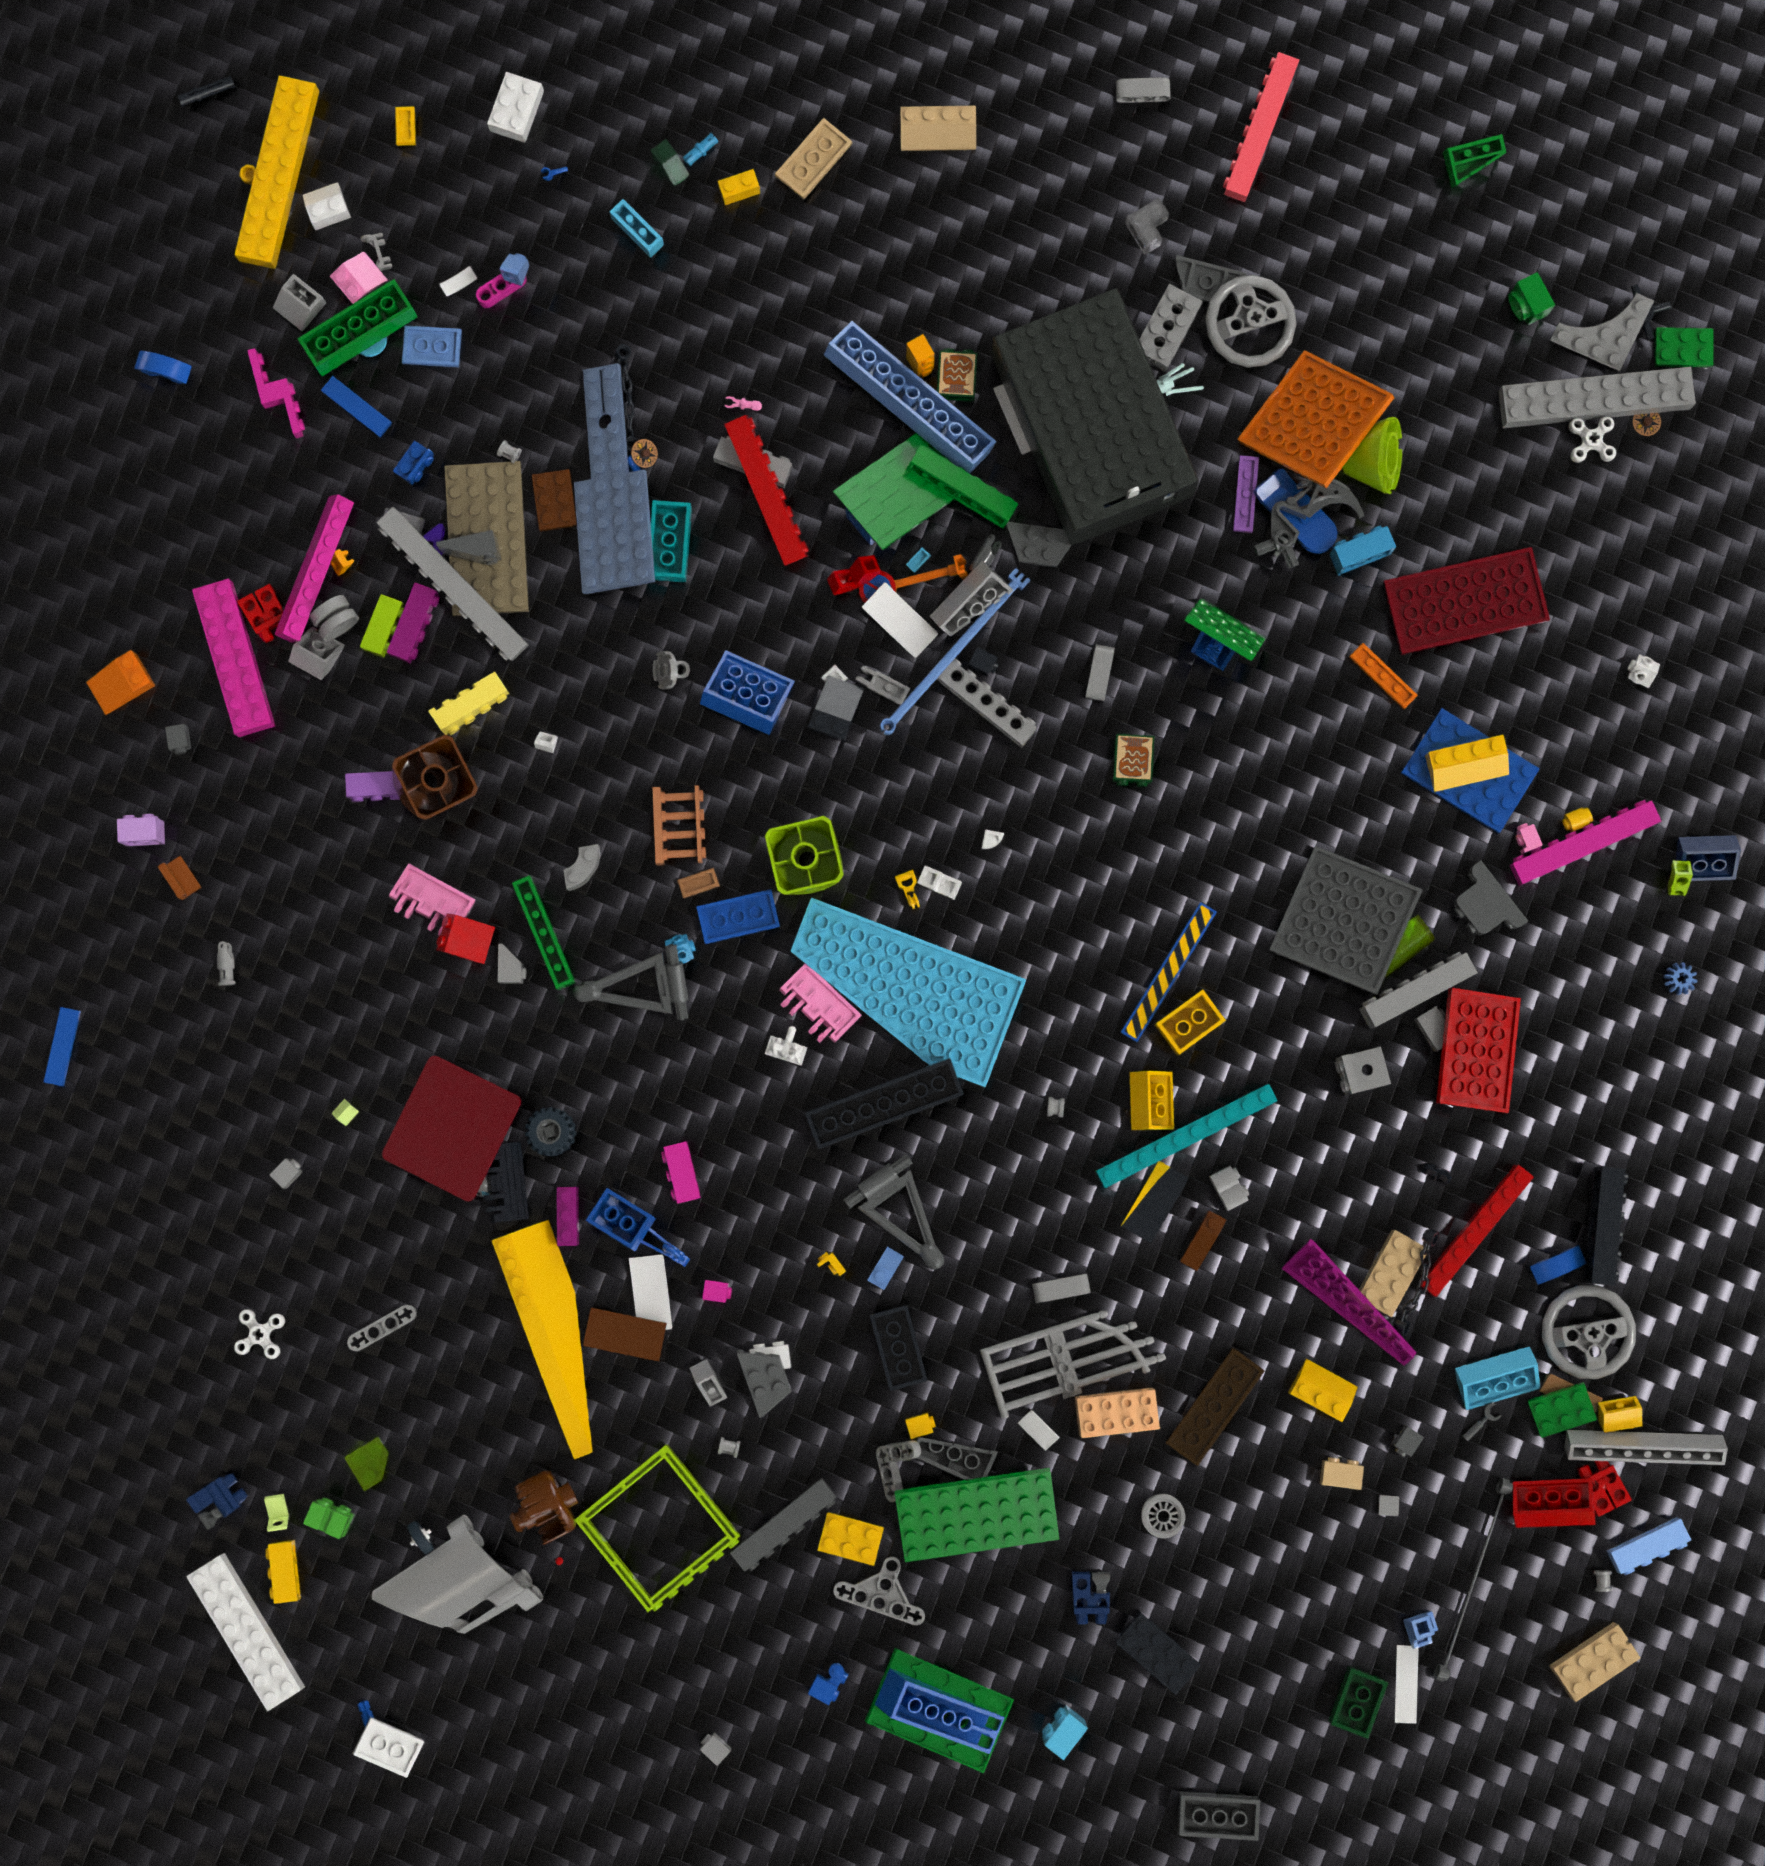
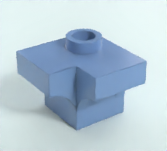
[1403,1611,1438,1649]

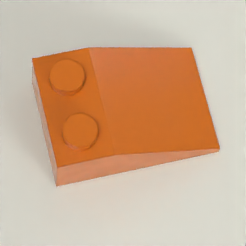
[86,650,155,715]

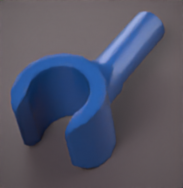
[541,166,568,181]

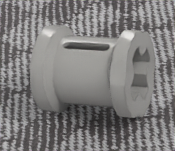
[497,440,522,464]
[718,1437,740,1458]
[1594,1570,1613,1592]

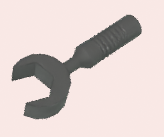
[1463,1403,1502,1441]

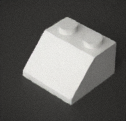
[303,182,351,230]

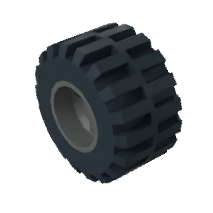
[525,1107,576,1156]

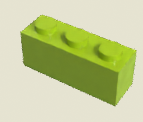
[360,594,405,658]

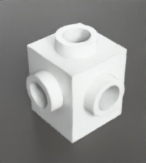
[1627,654,1660,688]

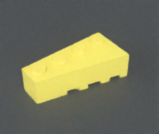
[429,672,509,735]

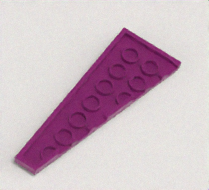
[1282,1239,1417,1366]

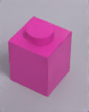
[702,1280,732,1303]

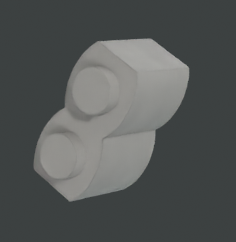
[1209,1166,1250,1211]

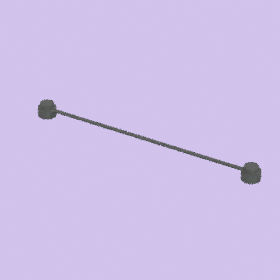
[1433,1478,1513,1682]

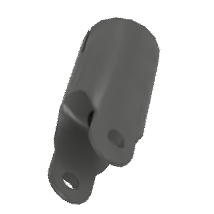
[968,534,1002,573]

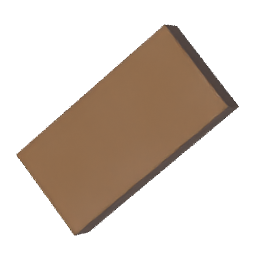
[677,868,720,899]

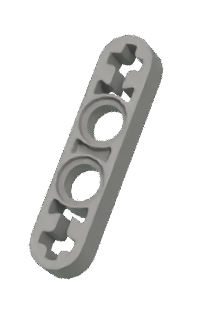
[347,1305,417,1351]

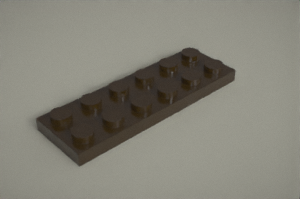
[1165,1348,1265,1466]

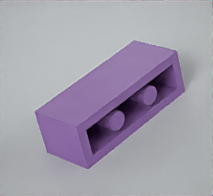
[345,771,400,802]

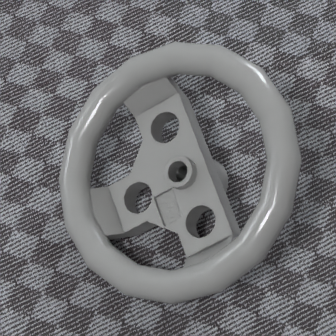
[1206,275,1297,368]
[1542,1285,1636,1379]

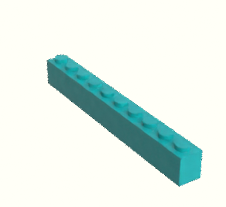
[1095,1084,1278,1188]

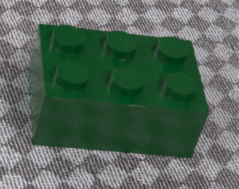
[1328,1665,1388,1739]

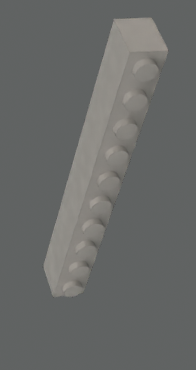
[377,507,529,661]

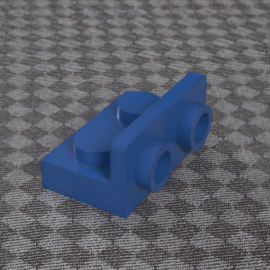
[393,440,434,485]

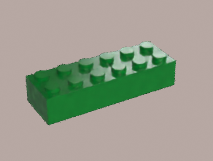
[297,279,418,376]

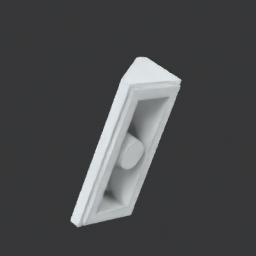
[1018,1409,1060,1451]

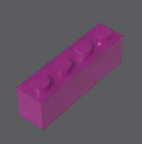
[387,582,440,664]

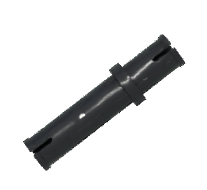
[178,76,235,107]

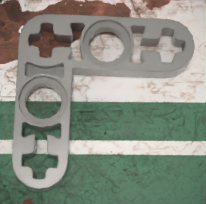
[876,1440,921,1502]

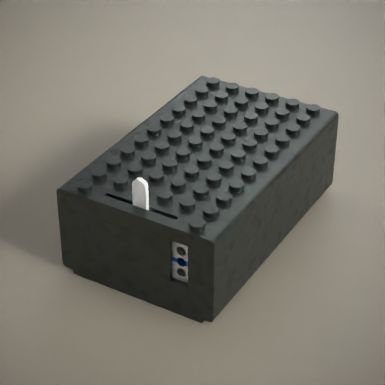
[991,288,1199,545]

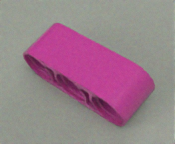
[476,274,527,308]

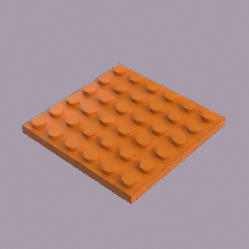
[1237,350,1394,488]

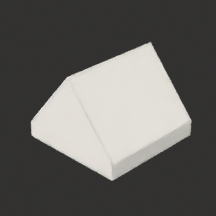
[534,732,558,753]

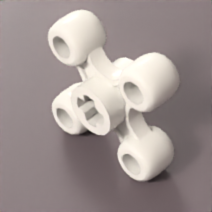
[1569,416,1616,463]
[234,1309,285,1359]

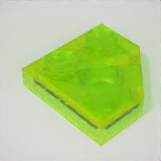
[345,1437,389,1491]

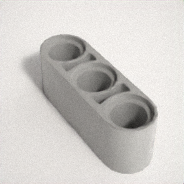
[1115,78,1171,103]
[1085,644,1115,701]
[1032,1274,1091,1303]

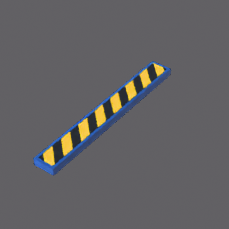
[1120,902,1217,1042]

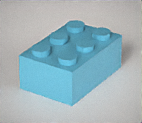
[1042,1705,1088,1760]

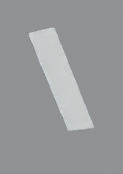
[993,384,1031,455]
[1395,1645,1418,1724]

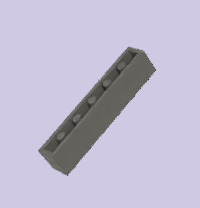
[730,1478,836,1572]

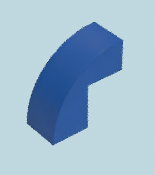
[135,351,192,384]
[1530,1245,1587,1284]

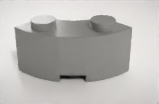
[563,844,600,891]

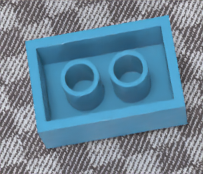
[1329,526,1396,575]

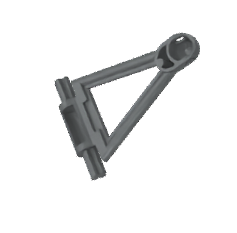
[573,944,688,1020]
[844,1154,944,1270]

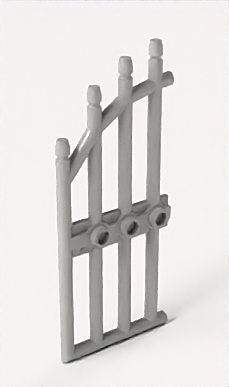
[980,1310,1166,1419]

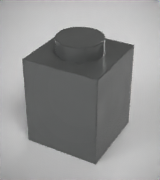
[165,724,192,754]
[1392,1425,1424,1457]

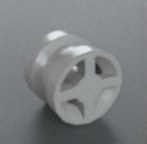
[1047,1097,1064,1117]

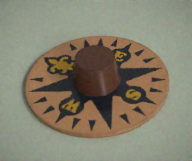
[1633,413,1661,436]
[631,439,658,468]

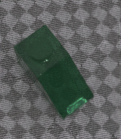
[651,139,689,187]

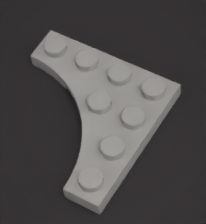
[1550,293,1654,371]

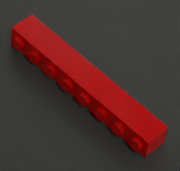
[724,415,809,566]
[1420,1165,1534,1297]

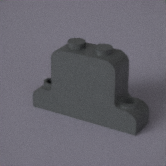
[1454,860,1528,935]

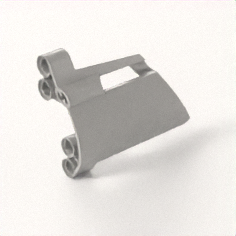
[372,1515,543,1634]

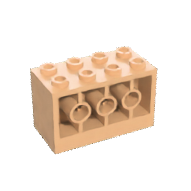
[1074,1388,1160,1438]

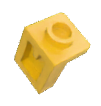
[817,1252,846,1276]

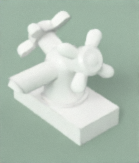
[765,1026,807,1066]

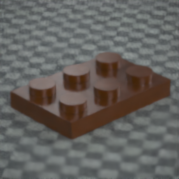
[532,469,577,531]

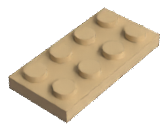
[775,118,852,199]

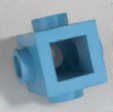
[665,934,696,963]

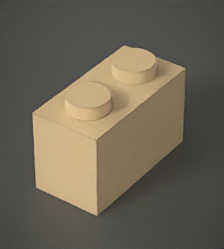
[1320,1457,1364,1490]

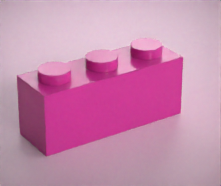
[661,1142,701,1204]

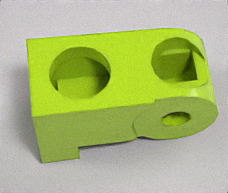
[1668,860,1693,896]

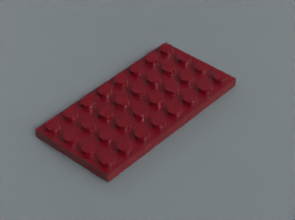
[1383,547,1550,655]

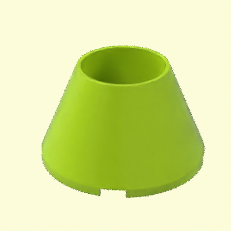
[1343,417,1402,494]

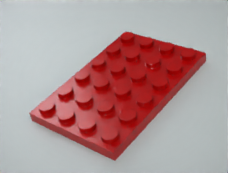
[1436,988,1521,1113]

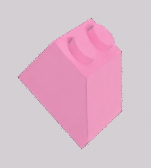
[330,252,388,304]

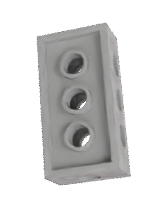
[1139,284,1203,373]

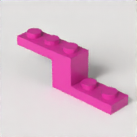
[248,348,305,438]

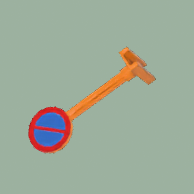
[859,554,969,603]

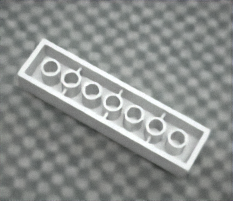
[186,1553,305,1711]

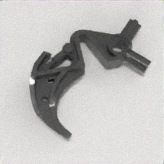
[1254,479,1364,568]

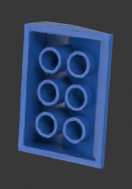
[700,650,795,735]

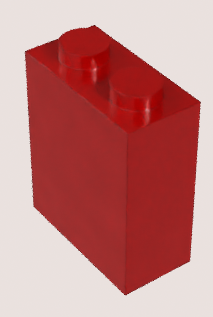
[436,913,495,964]

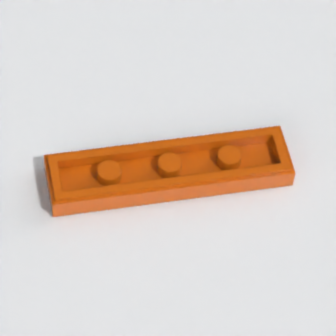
[1349,643,1418,709]

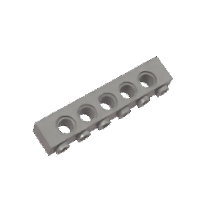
[936,658,1037,748]

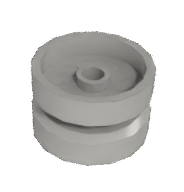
[309,595,359,641]

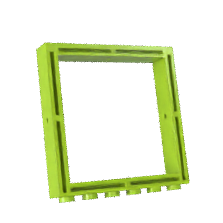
[575,1444,740,1612]

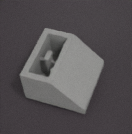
[273,274,326,332]

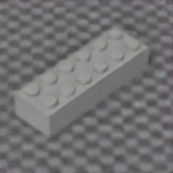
[1359,952,1478,1029]

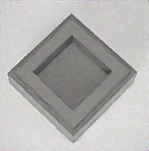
[1378,1495,1399,1516]

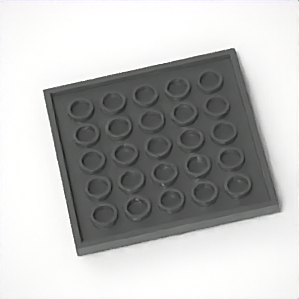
[1270,846,1423,995]

